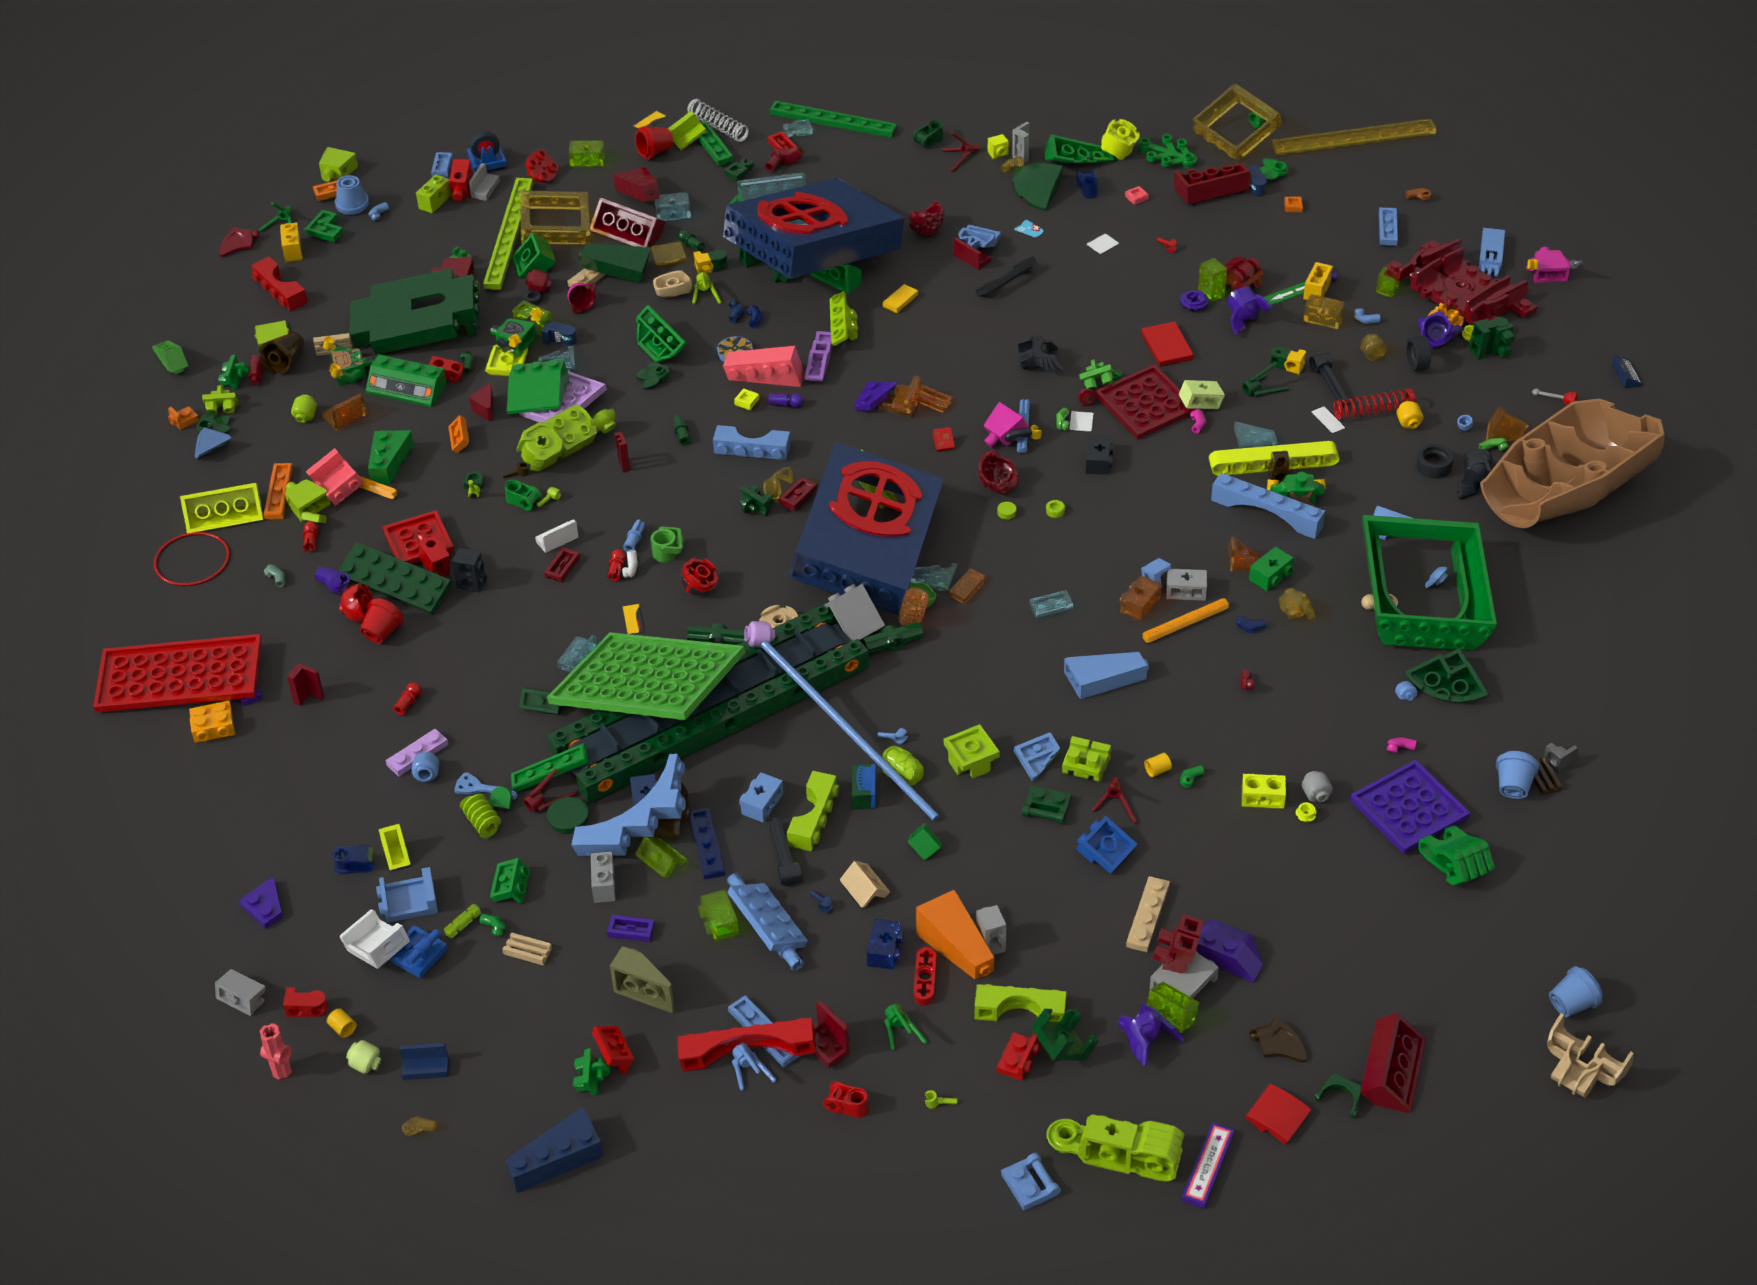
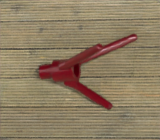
[943,131,980,172]
[1092,777,1137,824]

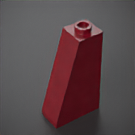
[613,167,660,202]

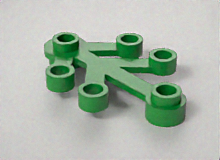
[1138,134,1197,168]

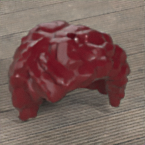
[909,200,945,237]
[978,450,1019,494]

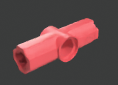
[259,1023,292,1080]

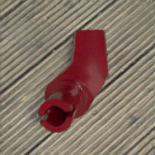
[765,146,804,172]

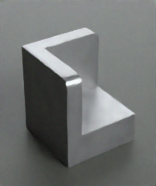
[1544,742,1578,772]

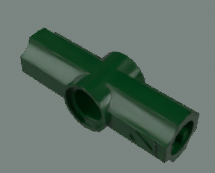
[862,622,924,654]
[687,623,745,645]

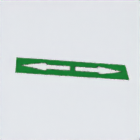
[1264,281,1306,305]

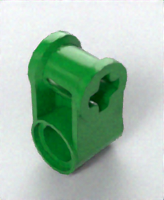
[505,480,542,511]

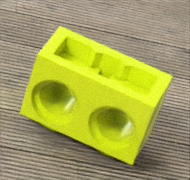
[1242,774,1286,808]

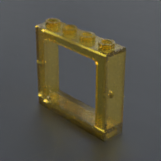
[1192,83,1283,161]
[520,191,590,244]

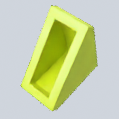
[378,824,410,870]

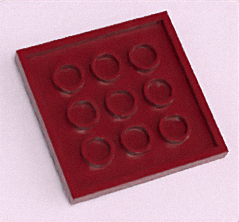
[1095,364,1197,440]

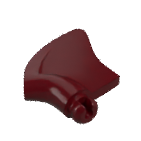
[219,227,259,257]

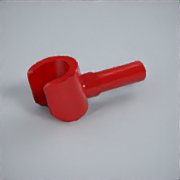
[1157,238,1177,253]

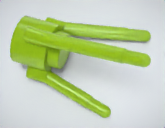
[693,272,721,304]

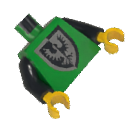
[491,308,543,356]

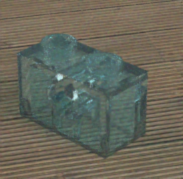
[655,192,691,221]

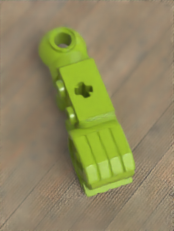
[517,404,617,472]
[1047,1115,1184,1182]

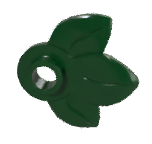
[635,362,670,389]
[196,412,231,434]

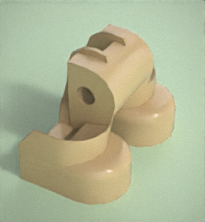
[1547,1013,1634,1098]

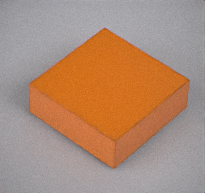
[1284,197,1303,212]

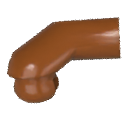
[1405,188,1431,201]

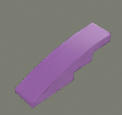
[805,331,833,381]

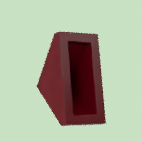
[469,384,493,421]

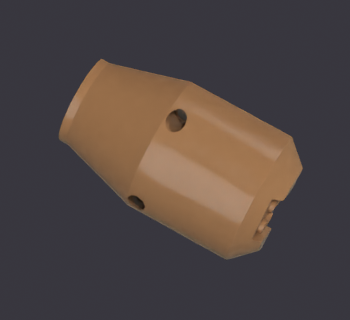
[1480,399,1664,528]

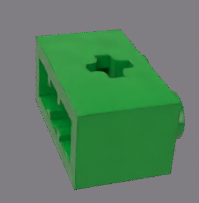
[1249,546,1294,591]

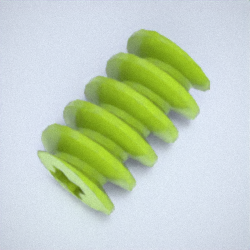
[460,794,501,838]

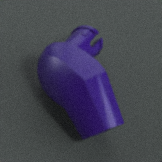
[315,567,350,594]

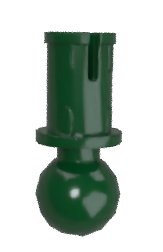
[678,229,705,252]

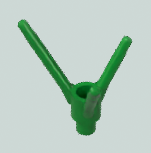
[259,202,292,232]

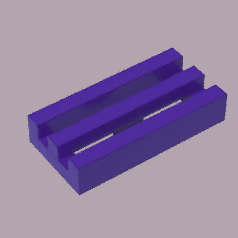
[607,915,655,942]

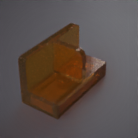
[891,376,921,414]

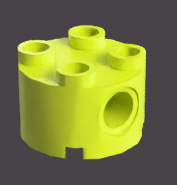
[1101,119,1139,160]

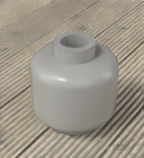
[1302,771,1333,802]

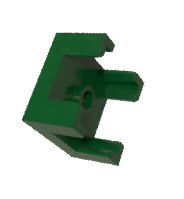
[1031,1009,1099,1061]

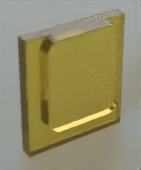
[651,241,686,266]

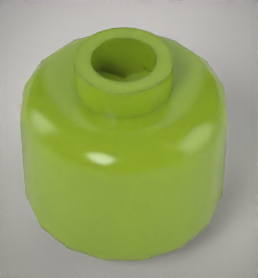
[291,395,317,423]

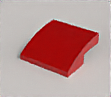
[1245,1084,1311,1144]

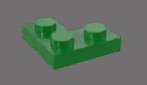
[305,210,343,242]

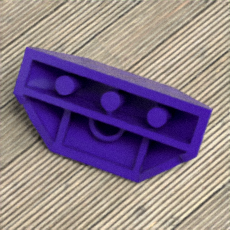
[1196,919,1263,983]

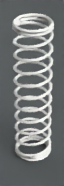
[688,99,749,142]

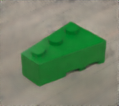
[368,430,414,485]

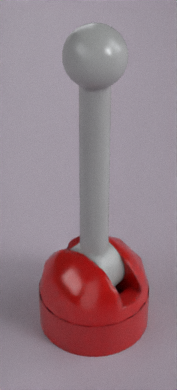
[1532,389,1578,405]

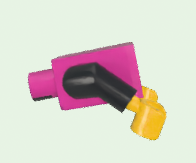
[984,402,1042,448]

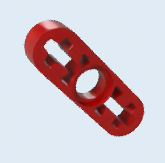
[914,947,936,1006]

